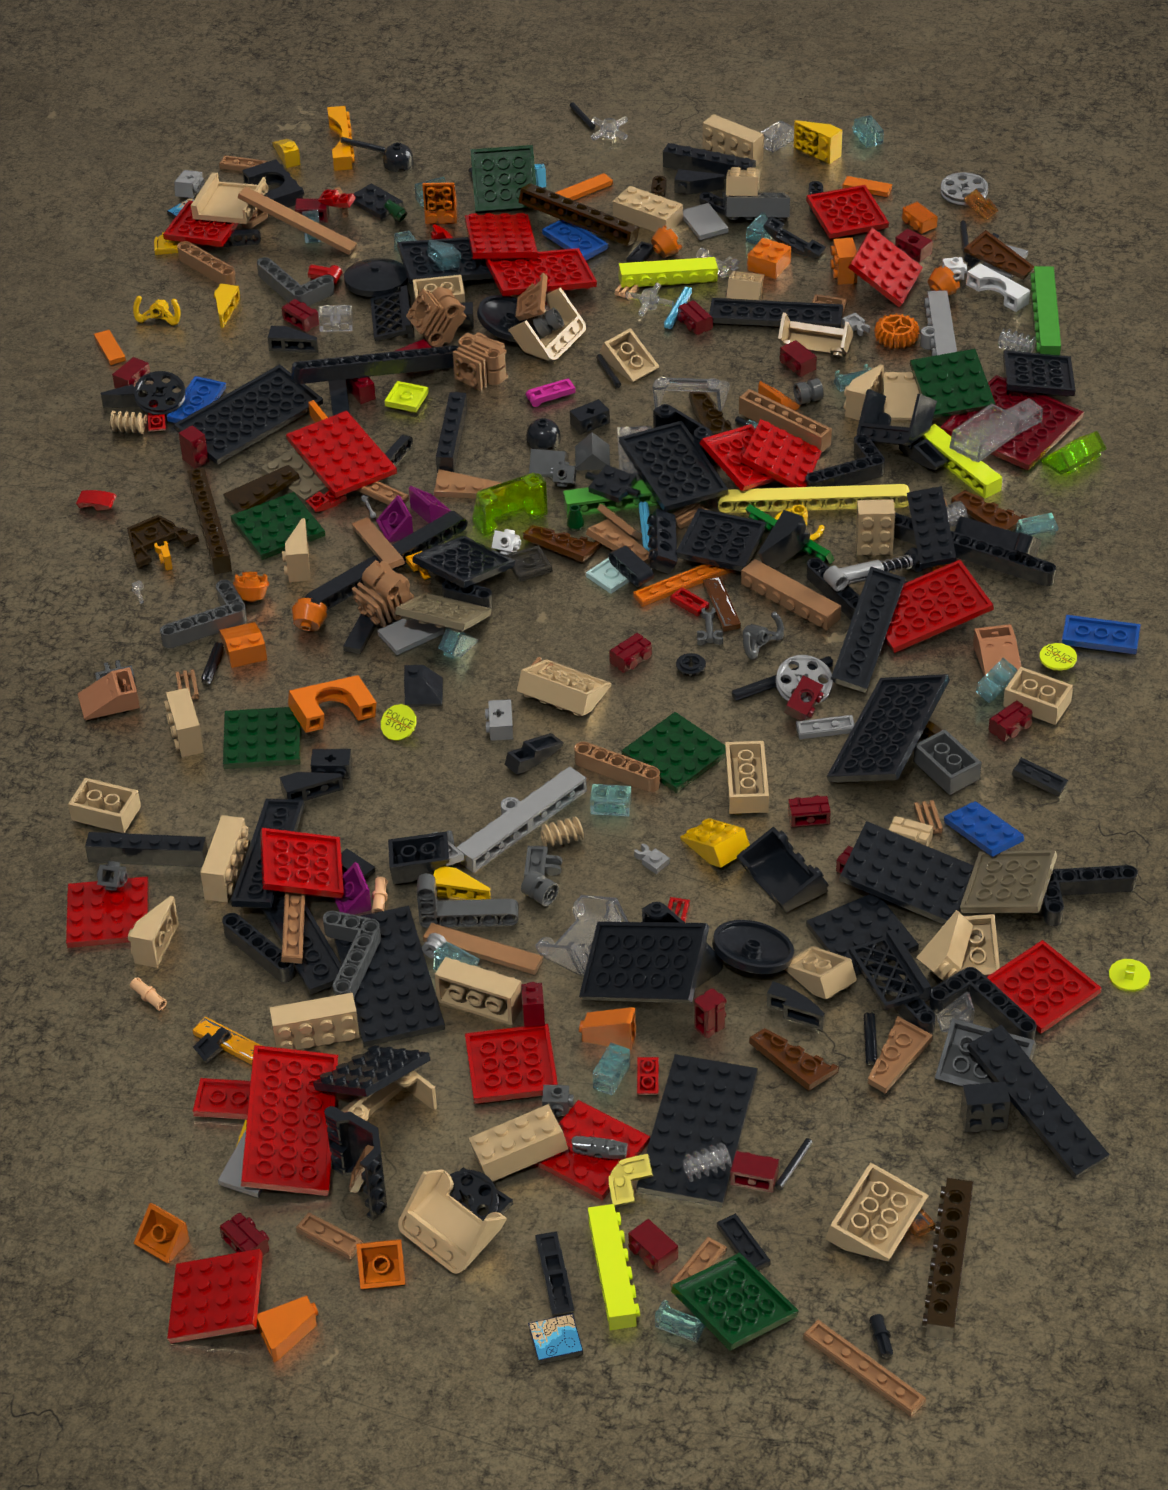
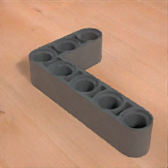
[257,257,335,306]
[160,580,247,649]
[417,873,519,928]
[323,911,381,997]

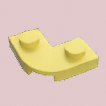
[609,1154,653,1207]

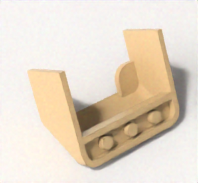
[509,287,586,362]
[778,312,853,357]
[341,1070,437,1121]

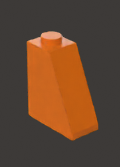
[579,1007,636,1051]
[257,1295,319,1363]

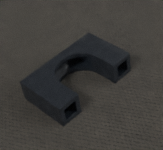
[242,159,304,208]

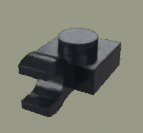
[193,1027,232,1063]

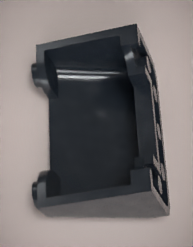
[653,404,717,466]
[642,902,722,989]

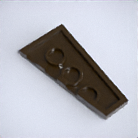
[689,391,733,435]
[223,465,300,512]

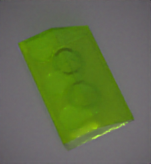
[1041,431,1107,475]

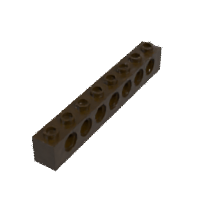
[518,183,640,246]
[187,468,232,575]
[922,1178,974,1341]

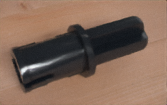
[869,1314,893,1359]

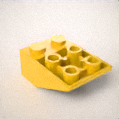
[794,120,842,164]
[680,818,750,868]

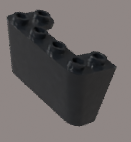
[737,826,829,913]

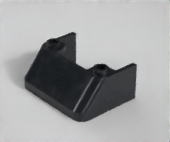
[857,389,937,446]

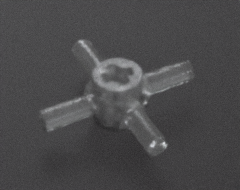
[591,116,628,141]
[625,283,674,316]

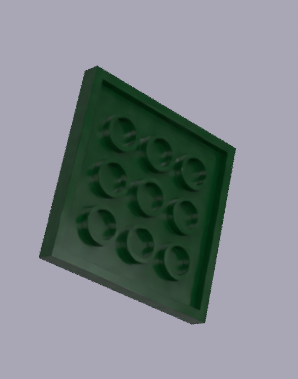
[470,145,536,213]
[910,349,995,419]
[231,492,325,560]
[223,707,301,769]
[622,712,725,793]
[671,1253,799,1351]

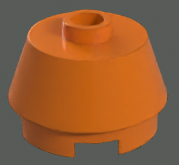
[651,225,682,258]
[928,266,960,296]
[233,572,269,602]
[292,598,328,632]

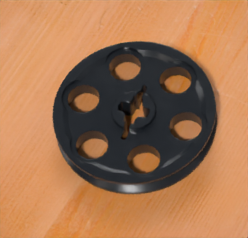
[134,371,186,415]
[450,1170,499,1221]

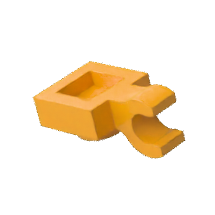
[154,541,173,571]
[406,551,431,580]

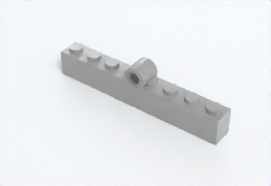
[920,291,957,356]
[456,767,587,873]

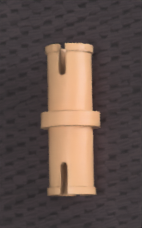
[371,877,388,913]
[130,977,167,1011]

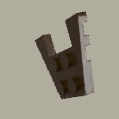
[127,515,199,568]

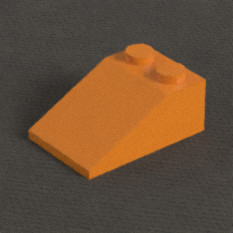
[219,622,267,668]

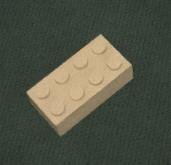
[703,114,764,166]
[613,186,683,232]
[725,741,769,814]
[200,815,250,903]
[435,957,523,1026]
[269,993,360,1050]
[469,1104,568,1182]

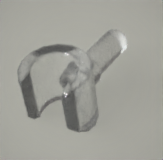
[132,580,144,604]

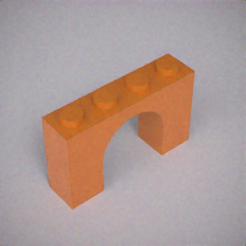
[288,675,377,733]

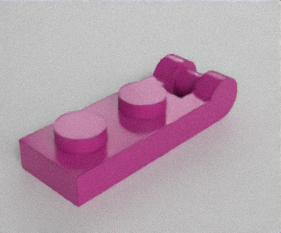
[525,378,576,407]

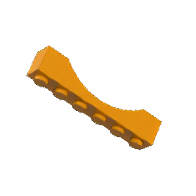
[327,106,355,171]

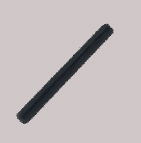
[732,656,833,701]

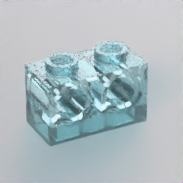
[852,115,884,148]
[975,658,1018,704]
[590,784,632,816]
[593,1043,630,1095]

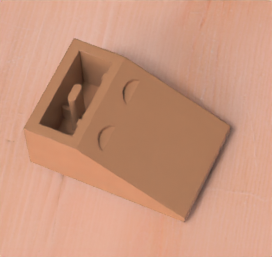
[973,624,1022,683]
[78,667,140,720]

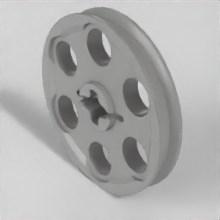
[941,172,988,205]
[776,655,833,705]

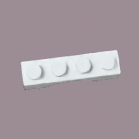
[966,263,1030,312]

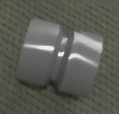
[533,307,564,338]
[793,378,824,405]
[521,871,559,906]

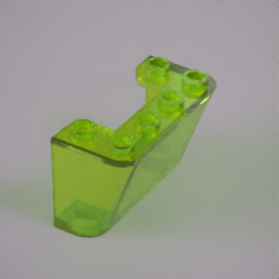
[472,473,548,536]

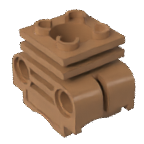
[406,287,466,347]
[453,332,508,391]
[352,560,415,628]

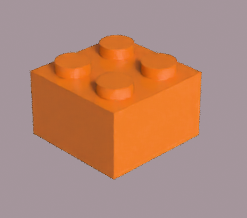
[830,237,858,285]
[747,238,791,279]

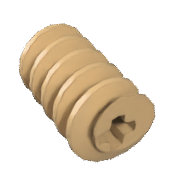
[110,410,147,434]
[540,816,584,847]

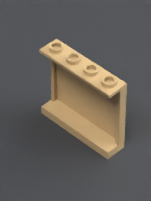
[191,172,268,224]

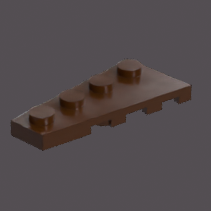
[964,230,1034,280]
[951,490,1028,531]
[523,525,602,562]
[749,1028,839,1091]

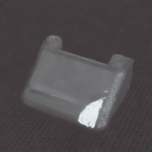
[652,377,730,411]

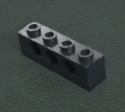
[647,508,677,574]

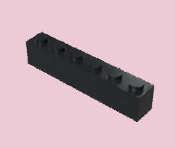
[663,143,756,179]
[436,392,467,473]
[85,832,208,867]

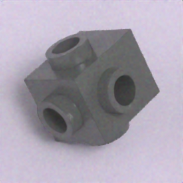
[550,462,577,487]
[97,861,128,890]
[542,1085,574,1116]

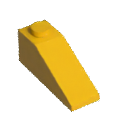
[272,139,301,168]
[214,284,241,328]
[433,866,491,900]

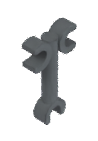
[697,607,723,645]

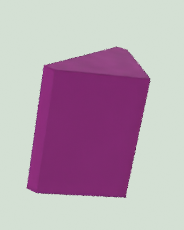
[409,485,451,523]
[376,495,413,543]
[334,862,372,915]

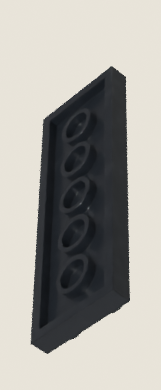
[907,486,957,569]

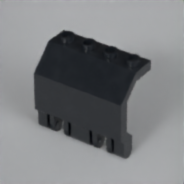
[324,1106,387,1221]

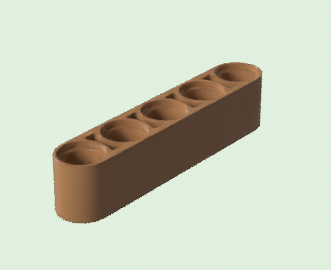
[177,241,236,285]
[574,742,660,792]

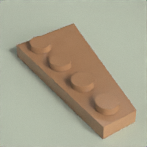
[434,469,506,500]
[586,518,650,564]
[868,1016,933,1094]

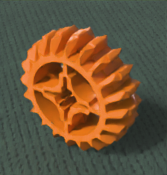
[874,313,920,350]

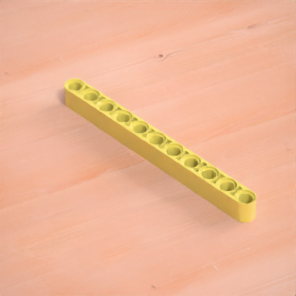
[717,484,910,513]

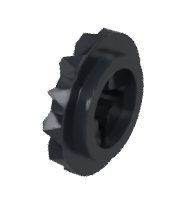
[676,653,706,677]

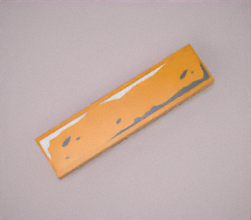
[192,1016,262,1065]

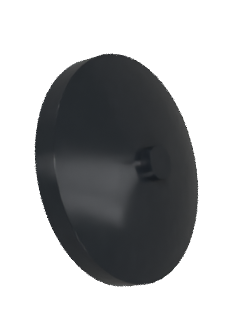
[344,258,409,297]
[477,295,539,342]
[712,920,794,974]

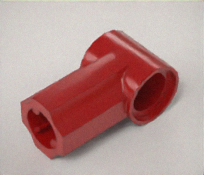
[308,264,343,285]

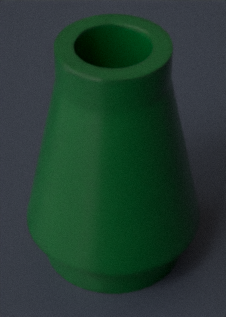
[384,200,408,222]
[567,504,584,531]

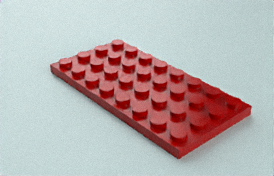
[241,1045,338,1196]

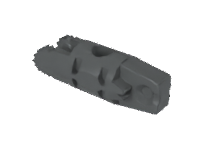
[571,1136,628,1159]

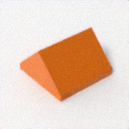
[758,381,800,411]
[134,1203,190,1263]
[356,1239,405,1289]

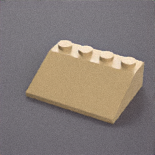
[883,372,952,421]
[517,659,612,716]
[825,1162,929,1262]

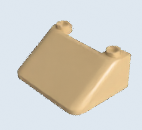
[398,1169,507,1274]

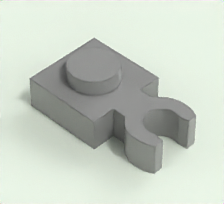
[842,313,870,336]
[634,844,670,874]

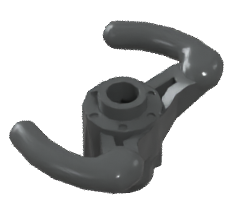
[743,611,784,660]

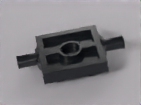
[585,465,641,503]

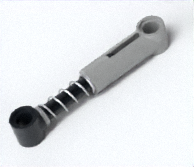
[823,548,925,591]

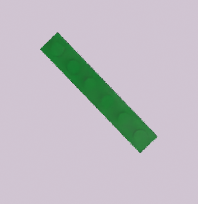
[745,504,835,565]

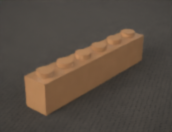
[739,389,832,453]
[741,559,841,630]

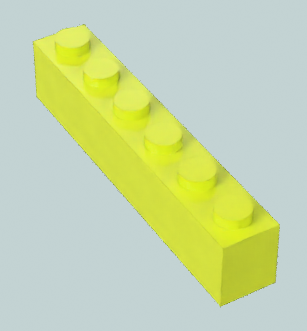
[618,257,718,288]
[920,424,1002,499]
[588,1204,640,1331]

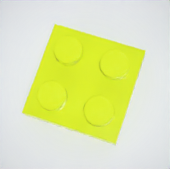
[384,381,429,412]

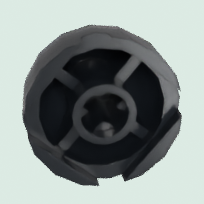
[383,142,414,172]
[526,418,561,450]

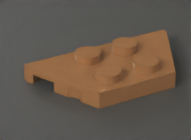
[516,272,548,321]

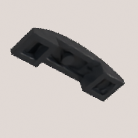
[763,216,826,258]

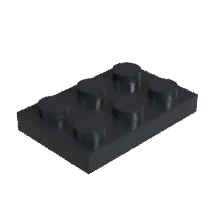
[352,183,404,220]

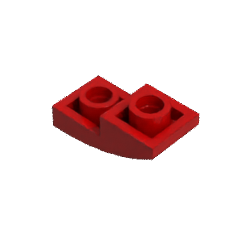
[318,189,355,208]
[431,224,453,239]
[148,404,166,432]
[76,490,116,511]
[306,491,347,512]
[637,1057,659,1095]

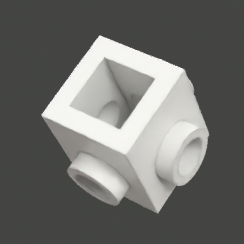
[942,257,967,281]
[491,529,521,555]

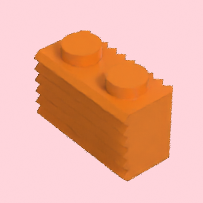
[902,201,938,234]

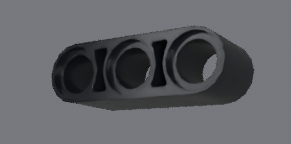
[608,546,654,587]
[442,580,493,608]

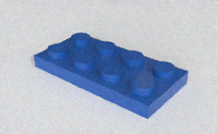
[542,220,608,260]
[167,376,226,423]
[1062,615,1141,654]
[944,801,1024,857]

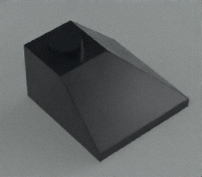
[404,665,443,707]

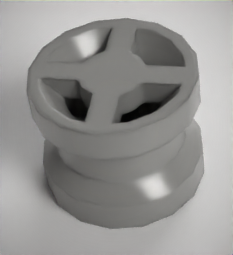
[422,933,447,959]

